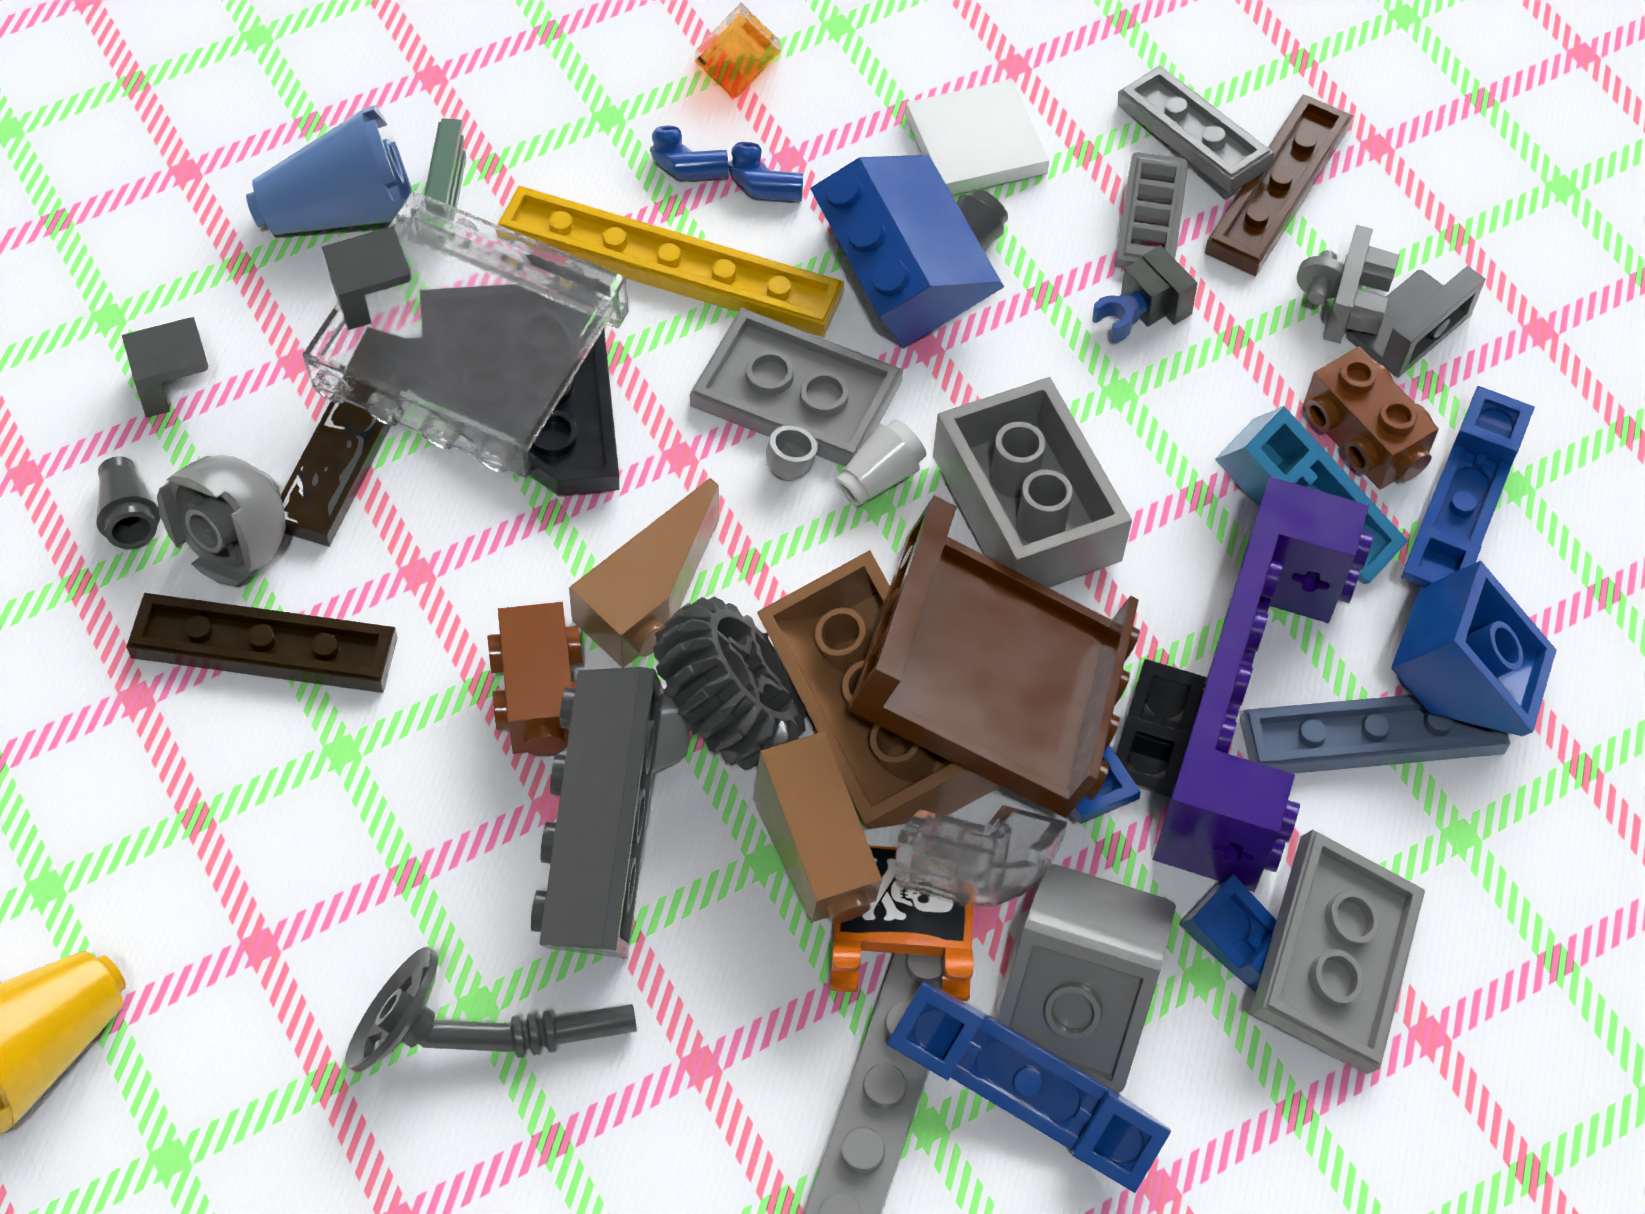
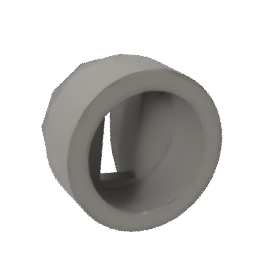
[766,425,818,480]

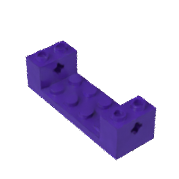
[1152,476,1374,892]

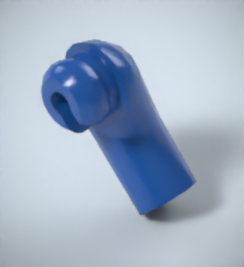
[650,125,729,181]
[728,142,804,202]

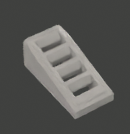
[1115,152,1188,268]

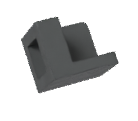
[322,226,411,330]
[121,316,209,418]

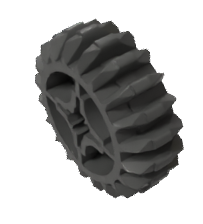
[653,596,807,769]

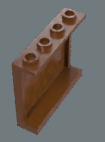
[848,495,1140,818]

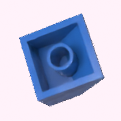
[1391,561,1557,737]

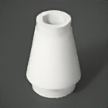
[835,419,927,507]

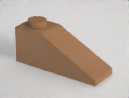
[569,478,719,668]

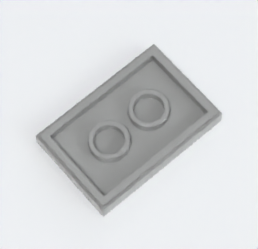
[689,308,904,467]
[1250,829,1425,1074]

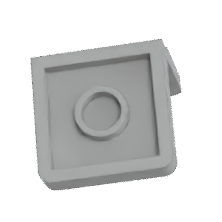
[997,864,1176,1093]

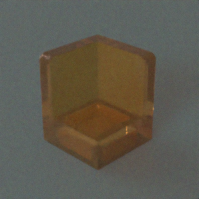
[694,2,781,98]

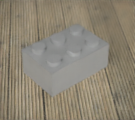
[933,377,1132,587]

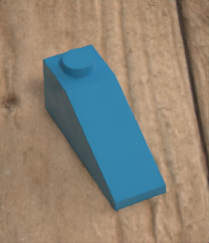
[1215,406,1408,584]

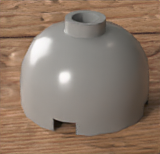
[157,455,286,586]

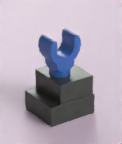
[1092,245,1198,342]

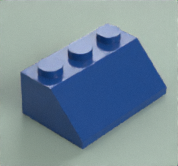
[810,155,1005,349]

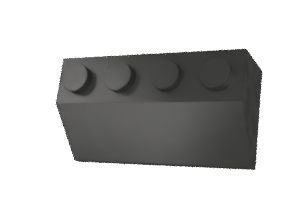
[531,667,664,959]

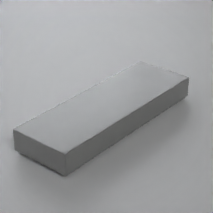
[1118,65,1274,194]

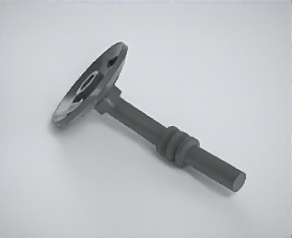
[345,947,637,1073]

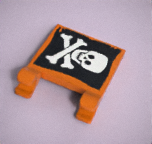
[830,845,974,1001]

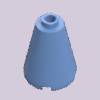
[246,105,417,235]

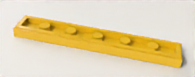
[496,185,844,337]

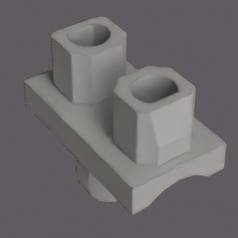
[1296,225,1400,344]

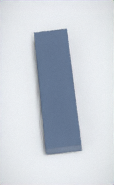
[1240,695,1511,774]

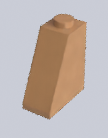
[753,731,882,923]

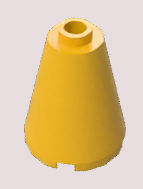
[0,951,126,1136]

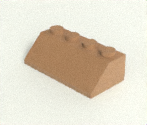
[757,550,1000,829]

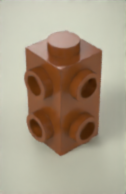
[1302,346,1439,490]
[487,601,583,756]

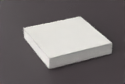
[905,79,1050,195]

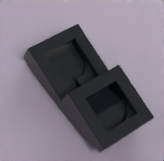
[1116,659,1207,797]

